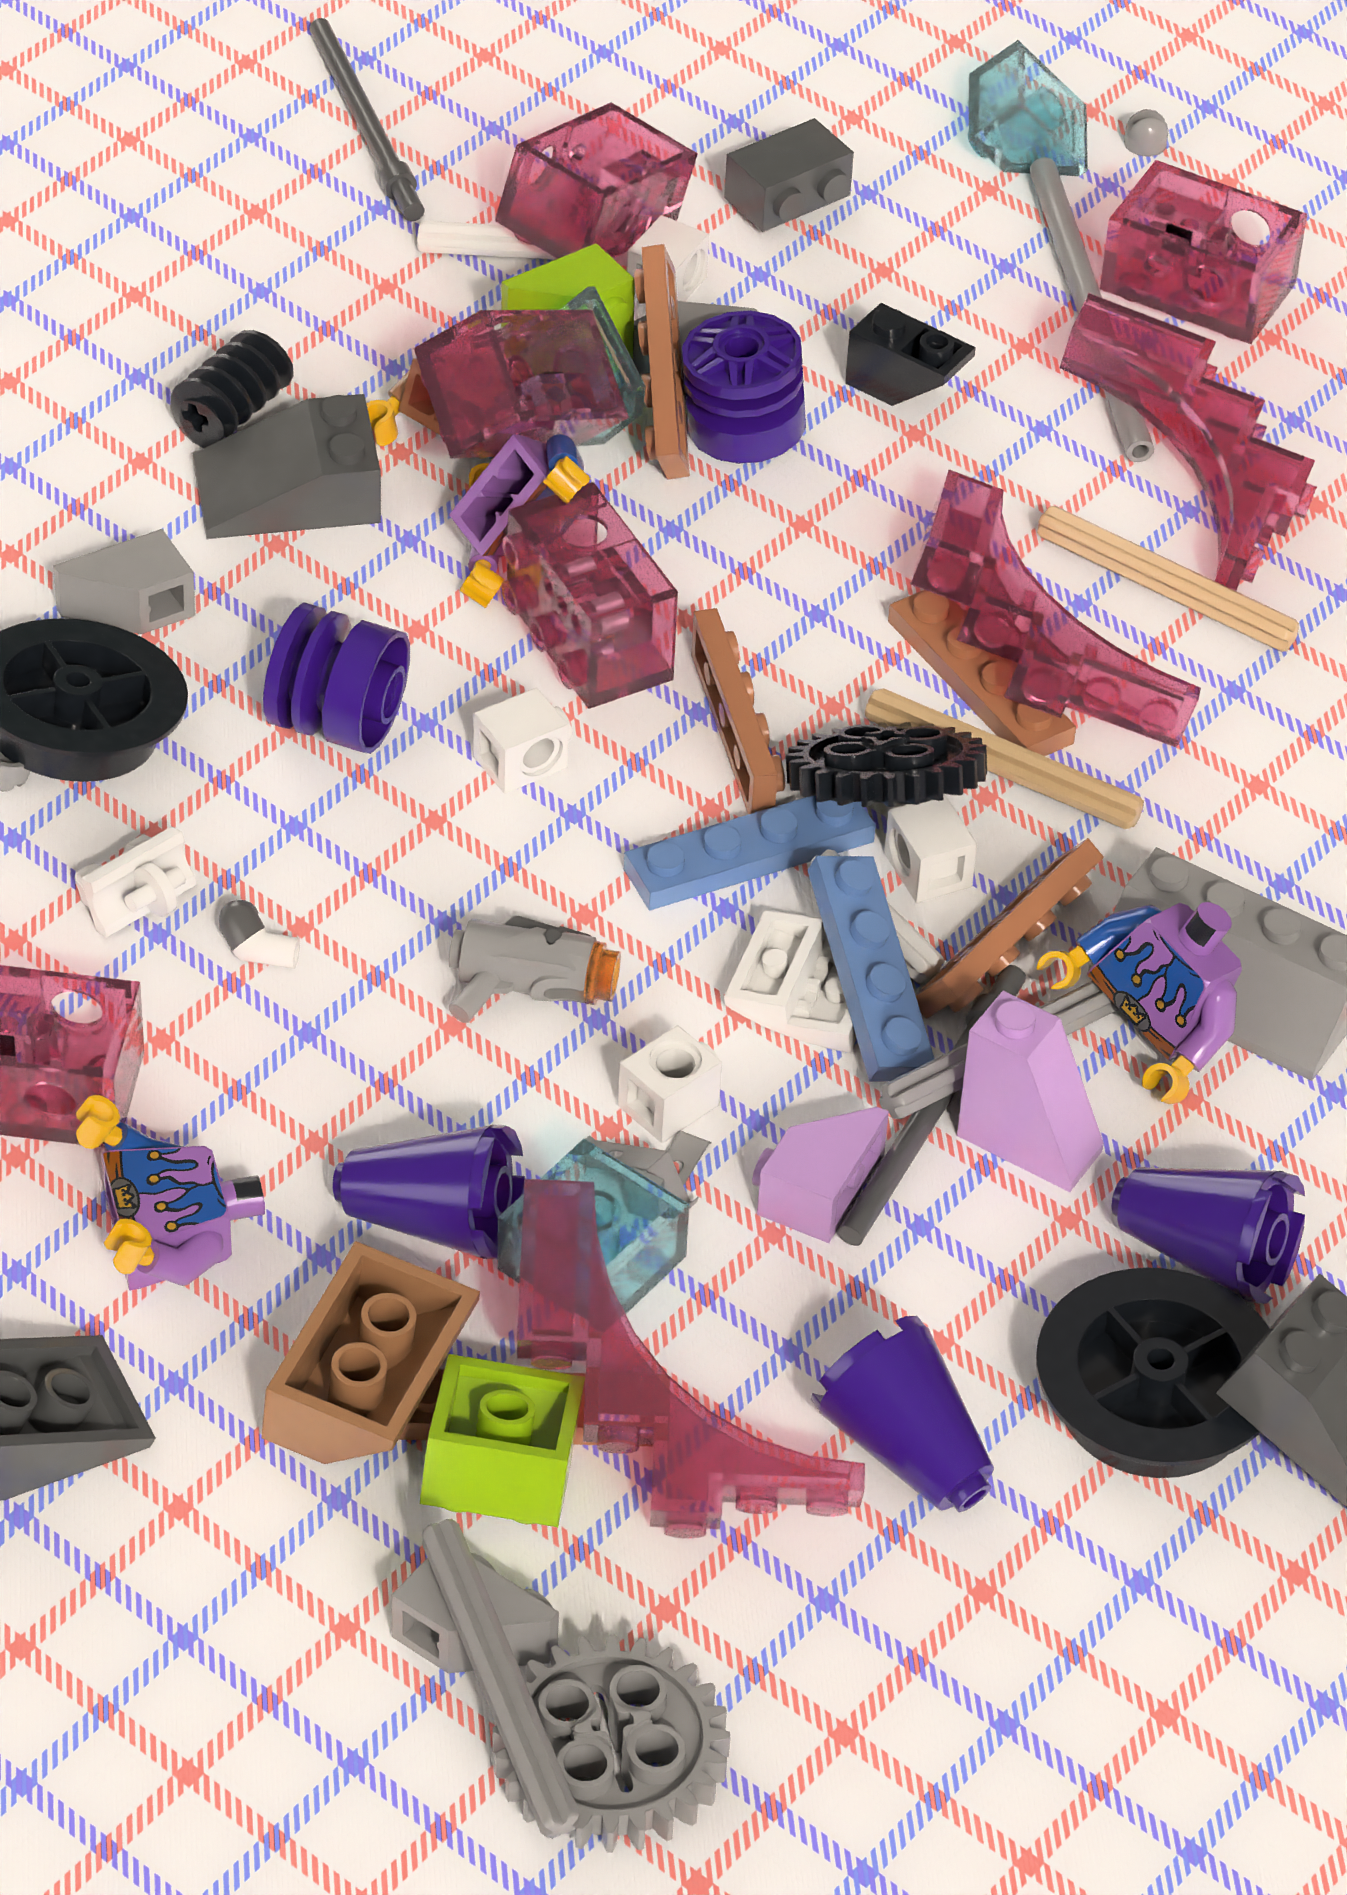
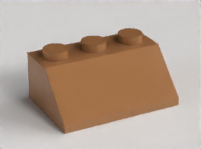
[262,1241,480,1464]

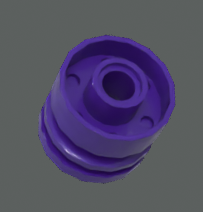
[682,310,806,464]
[263,602,410,754]

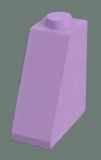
[957,991,1104,1192]

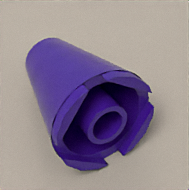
[333,1125,525,1260]
[1111,1167,1305,1304]
[810,1316,994,1512]

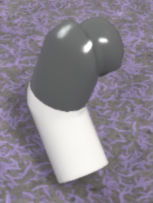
[219,900,300,969]

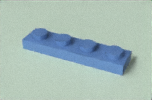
[623,796,876,911]
[807,856,935,1082]

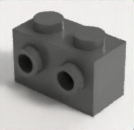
[724,118,854,232]

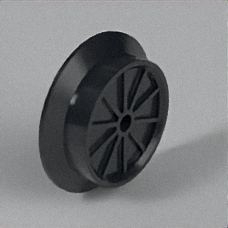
[0,618,188,782]
[1036,1268,1269,1478]

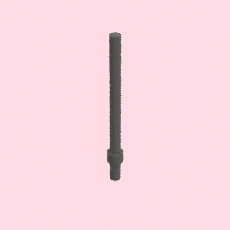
[310,18,425,221]
[838,965,1026,1246]

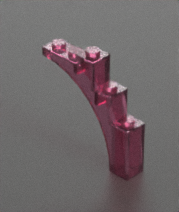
[1059,293,1317,591]
[910,469,1201,748]
[517,1179,865,1539]

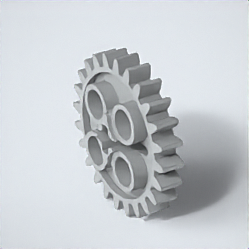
[492,1634,730,1853]

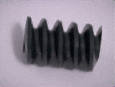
[170,330,294,448]

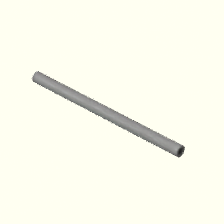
[1030,157,1154,462]

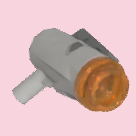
[449,915,621,1023]

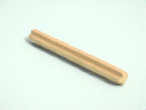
[1037,506,1299,652]
[865,688,1144,829]

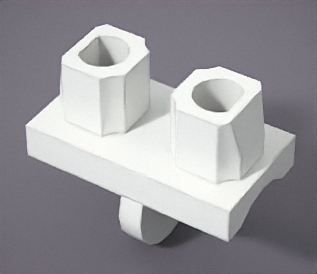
[75,826,197,937]

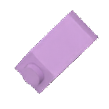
[752,1107,889,1243]

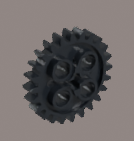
[786,722,987,807]

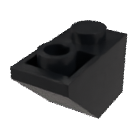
[845,303,976,406]

